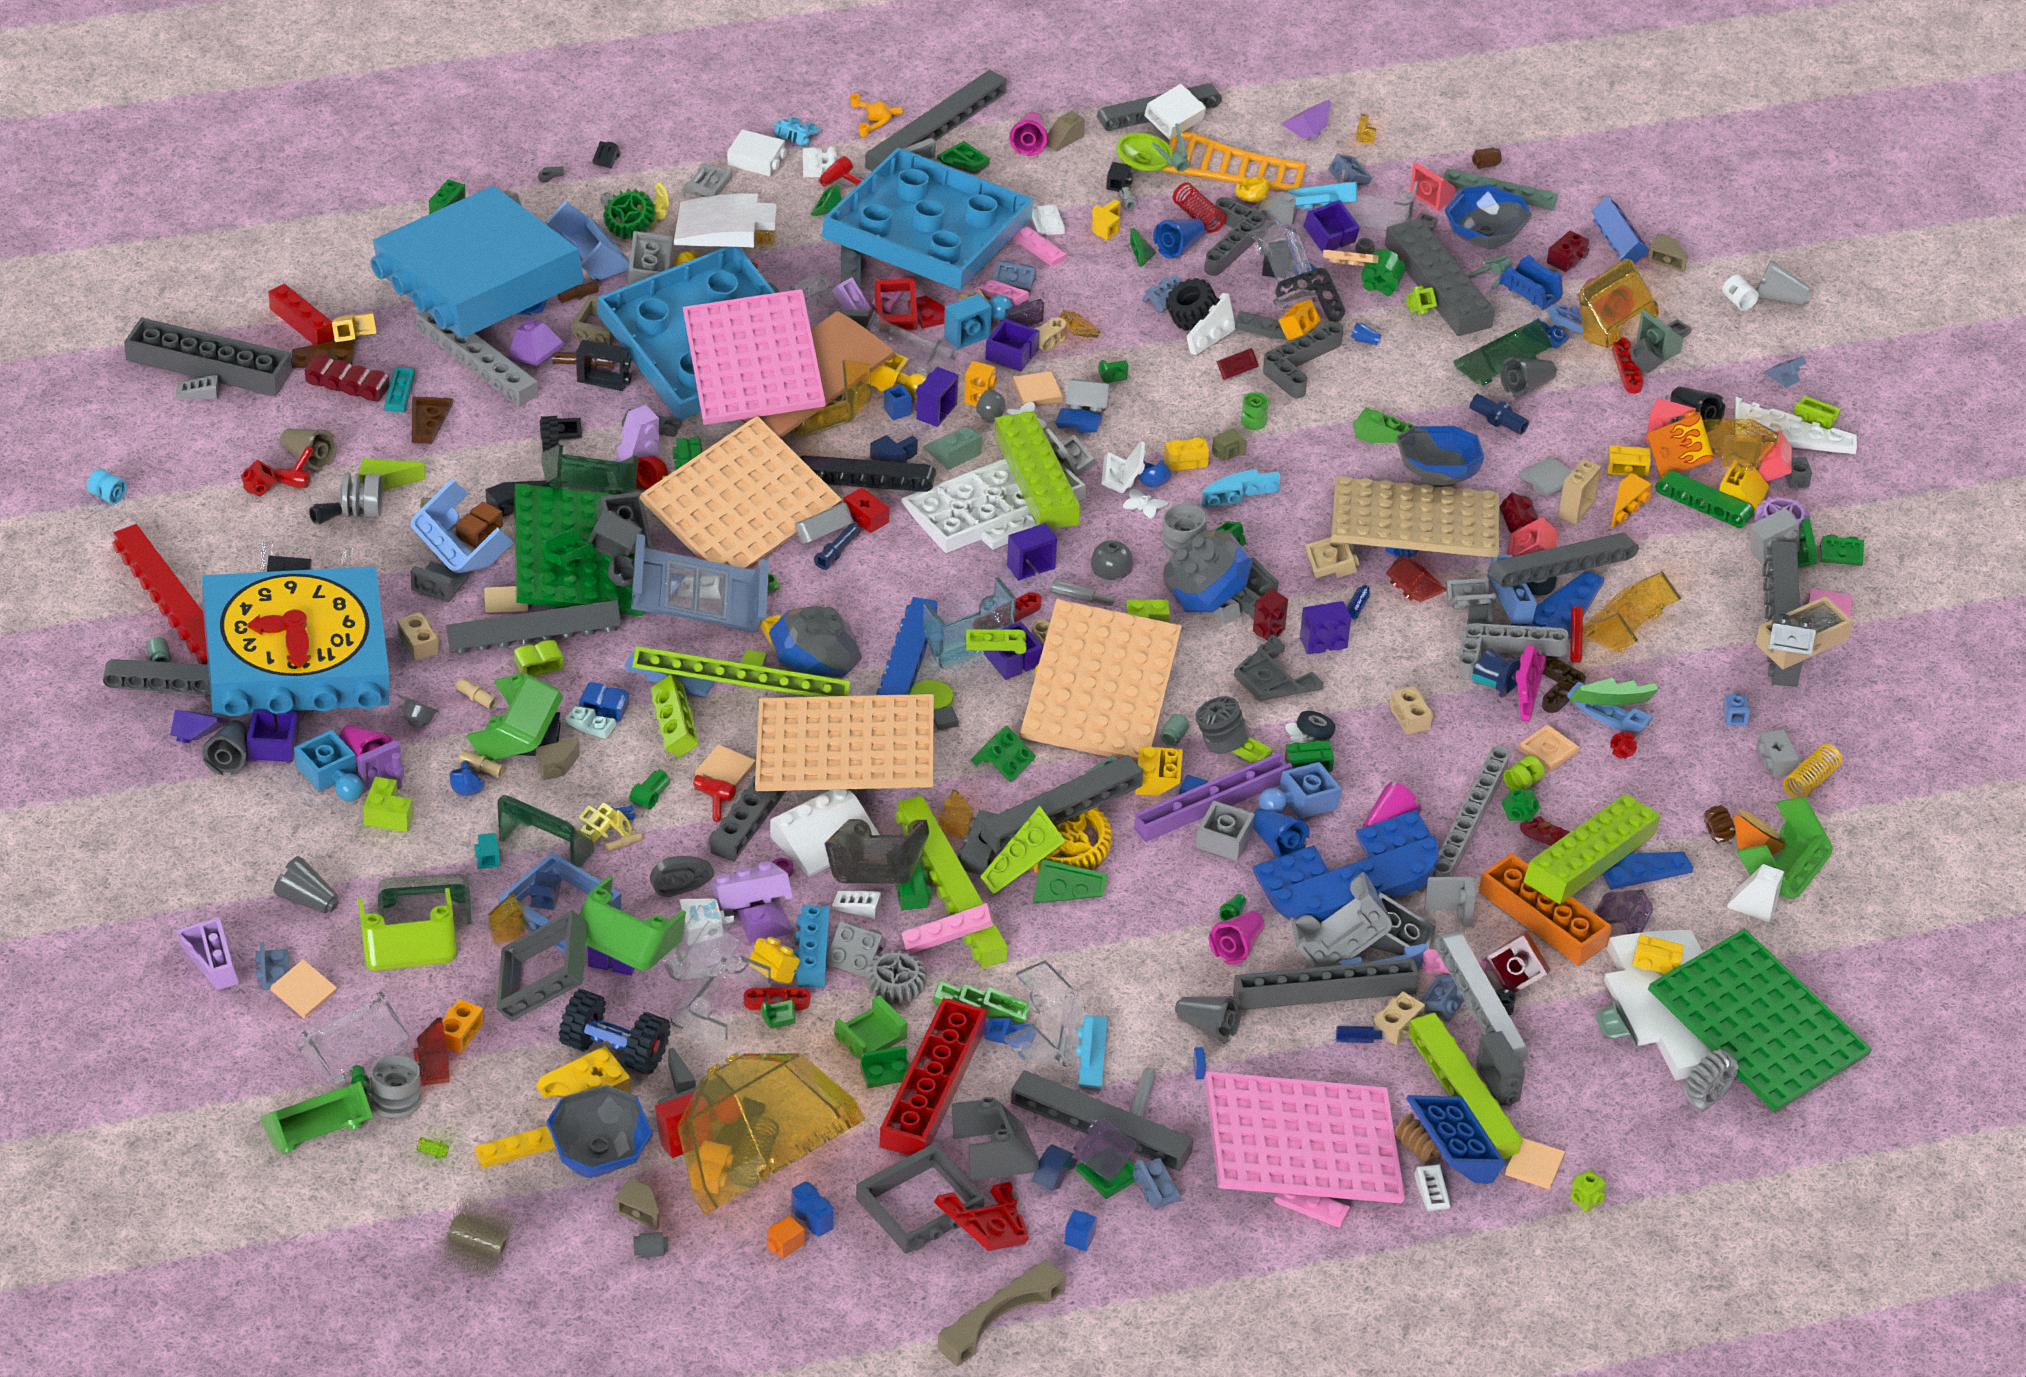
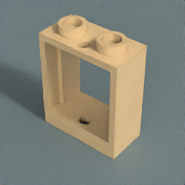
[1558,459,1601,525]

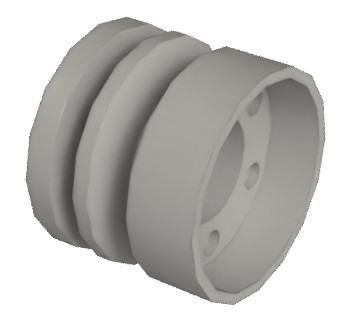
[340,473,382,518]
[1163,503,1206,556]
[370,1055,421,1118]

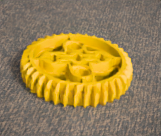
[1029,807,1112,874]

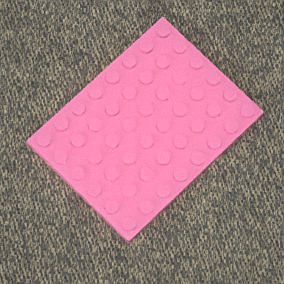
[683,289,826,425]
[1204,1072,1405,1203]

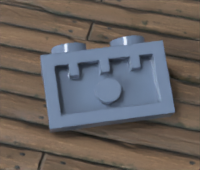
[1328,154,1372,184]
[993,261,1037,293]
[1142,275,1181,313]
[255,942,289,990]
[1420,975,1464,1021]
[1133,1158,1181,1210]

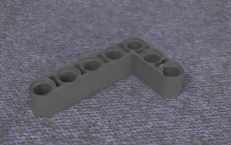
[1205,197,1265,276]
[1263,322,1343,398]

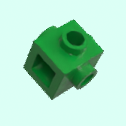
[1501,789,1540,822]

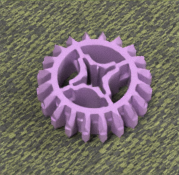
[1754,496,1811,529]

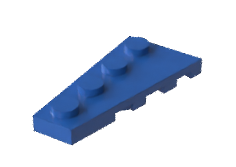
[1602,852,1693,890]

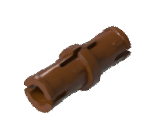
[557,281,599,303]

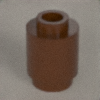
[1472,147,1502,169]

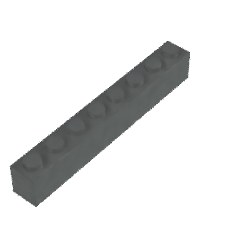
[446,600,621,654]
[981,755,1143,853]
[1233,958,1419,1010]
[1011,1070,1193,1172]

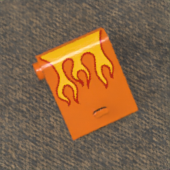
[1646,409,1714,478]

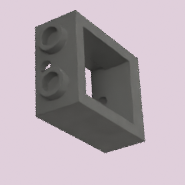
[1476,1031,1525,1106]

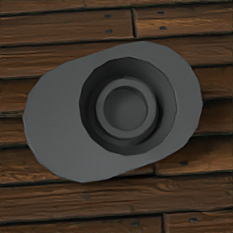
[399,695,439,728]

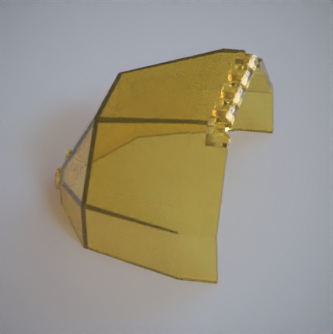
[678,1052,866,1215]

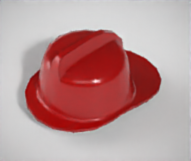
[625,456,669,490]

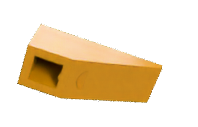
[1611,473,1652,528]

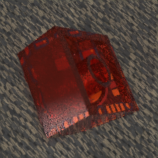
[1386,554,1446,603]
[413,1017,450,1086]

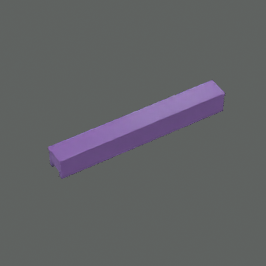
[1133,752,1292,842]

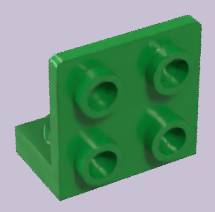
[970,725,1036,782]

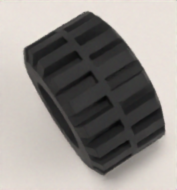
[1166,278,1219,331]

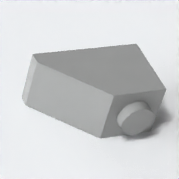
[1257,192,1299,225]

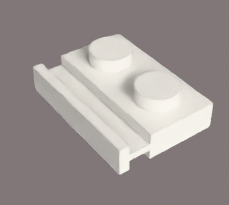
[1031,204,1065,236]

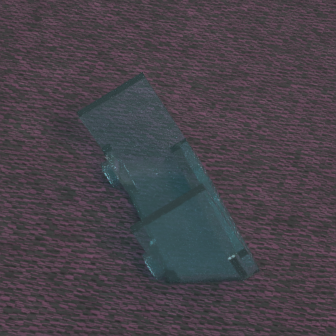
[923,577,1016,669]

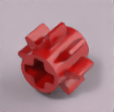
[1610,731,1637,759]

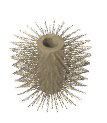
[439,1195,517,1281]

